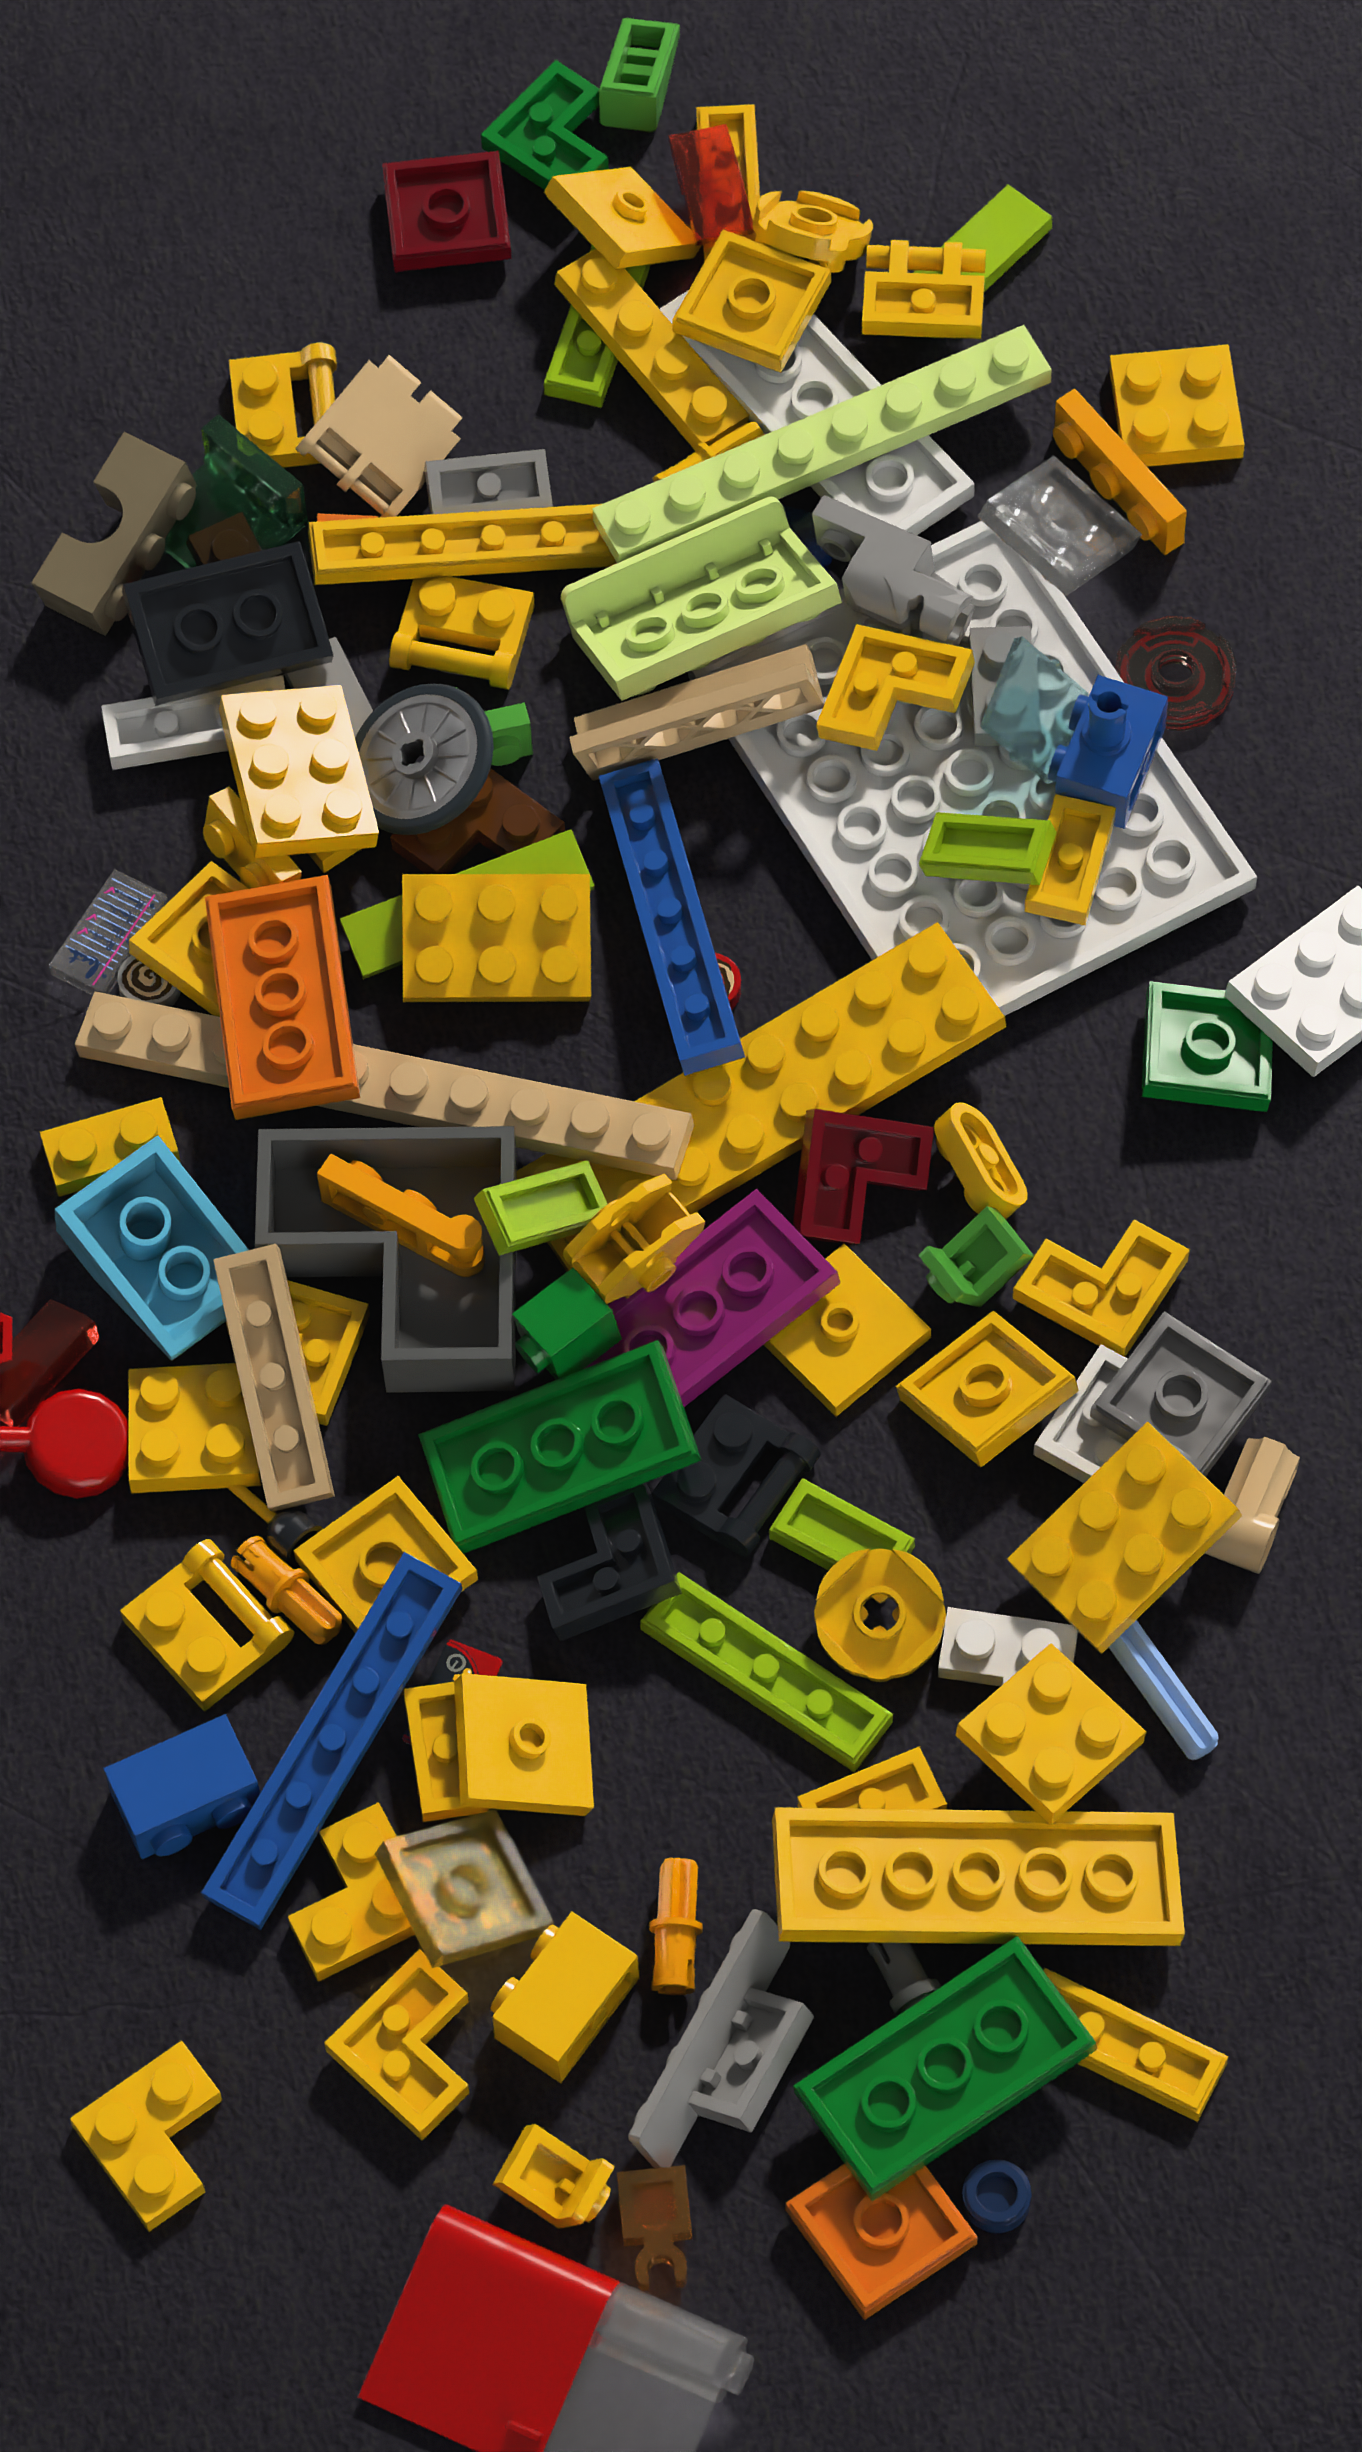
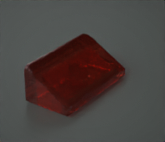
[0,1299,99,1427]

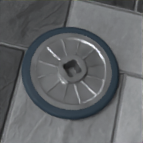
[355,684,494,835]

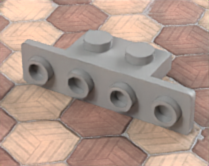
[629,1909,814,2171]

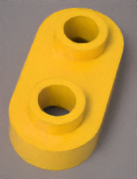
[934,1103,1027,1220]

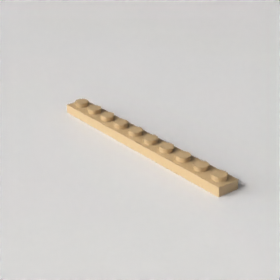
[75,991,694,1180]

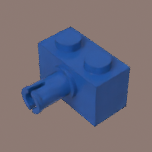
[1048,675,1168,829]

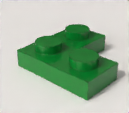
[481,60,609,191]

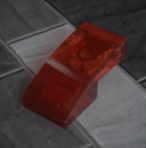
[668,124,754,246]

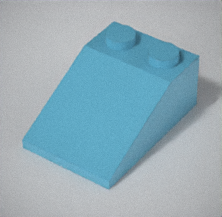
[55,1135,249,1361]

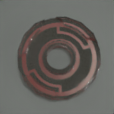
[1115,616,1237,731]

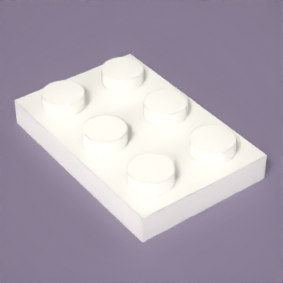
[1224,886,1362,1077]

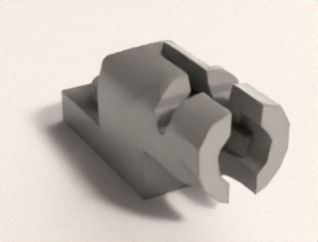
[812,495,975,646]

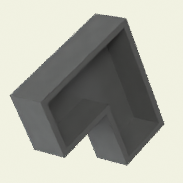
[255,1126,518,1393]

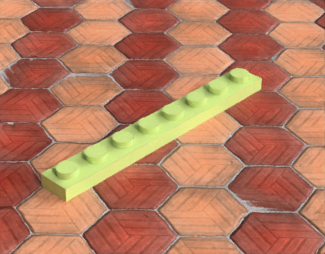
[592,325,1052,563]

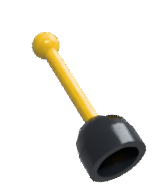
[228,1485,323,1568]

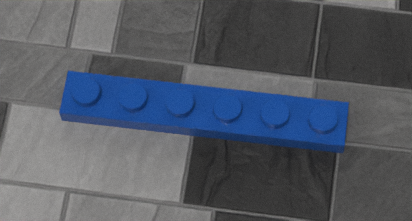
[599,758,745,1075]
[201,1552,462,1930]

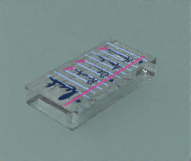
[49,869,169,995]

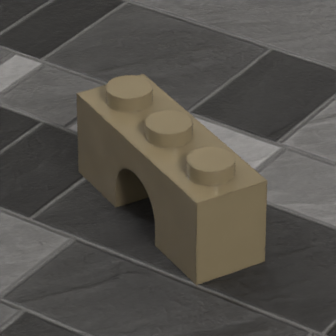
[31,432,197,636]

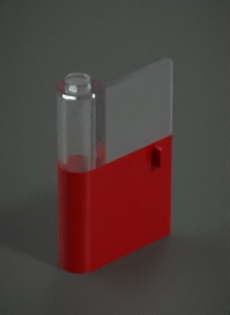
[358,2204,754,2452]

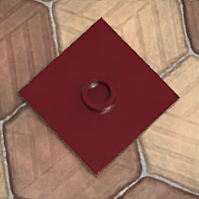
[382,151,512,272]

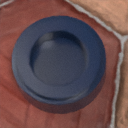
[962,2160,1031,2233]

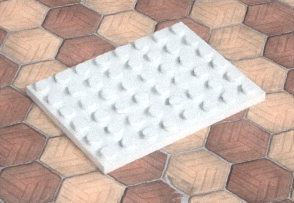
[688,510,1257,1016]

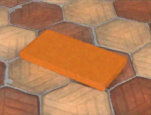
[205,875,361,1120]

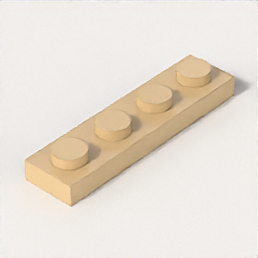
[213,1244,335,1512]

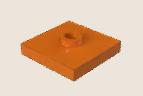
[785,2164,978,2320]

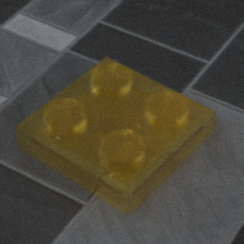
[375,1809,554,1968]

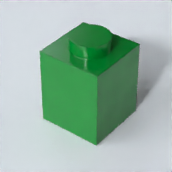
[512,1268,622,1380]

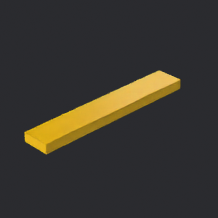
[308,504,617,585]

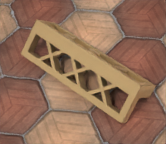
[569,644,824,781]

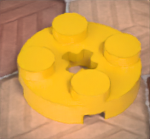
[752,191,873,273]
[814,1548,946,1682]

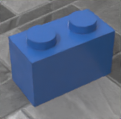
[103,1714,260,1859]

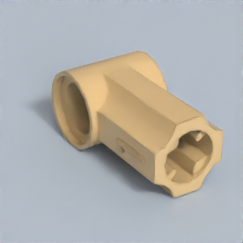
[1204,1437,1300,1574]

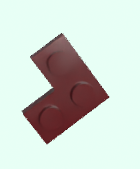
[793,1109,934,1245]

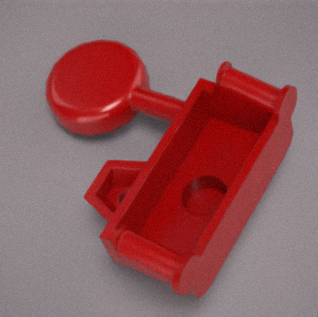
[0,1313,129,1498]

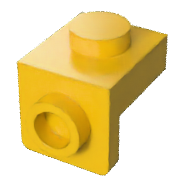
[493,2124,614,2228]

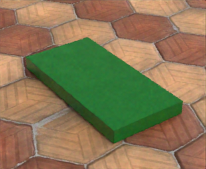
[419,1340,702,1554]
[793,1936,1097,2201]

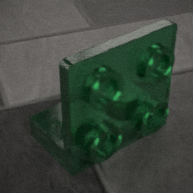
[164,414,308,569]

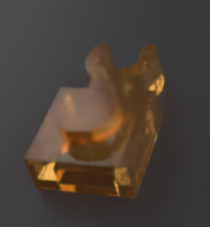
[617,2165,692,2292]

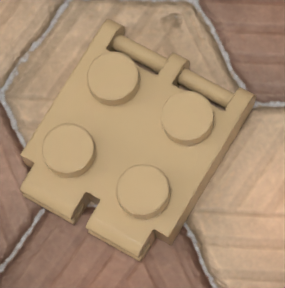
[295,355,462,518]

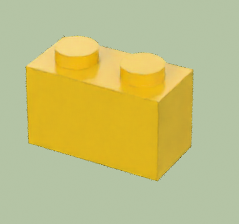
[491,1911,640,2083]

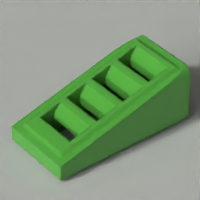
[599,18,680,132]

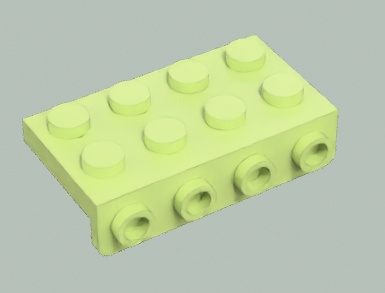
[561,497,842,701]

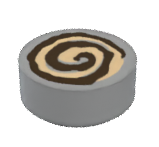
[117,955,181,1007]

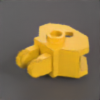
[563,1174,705,1304]

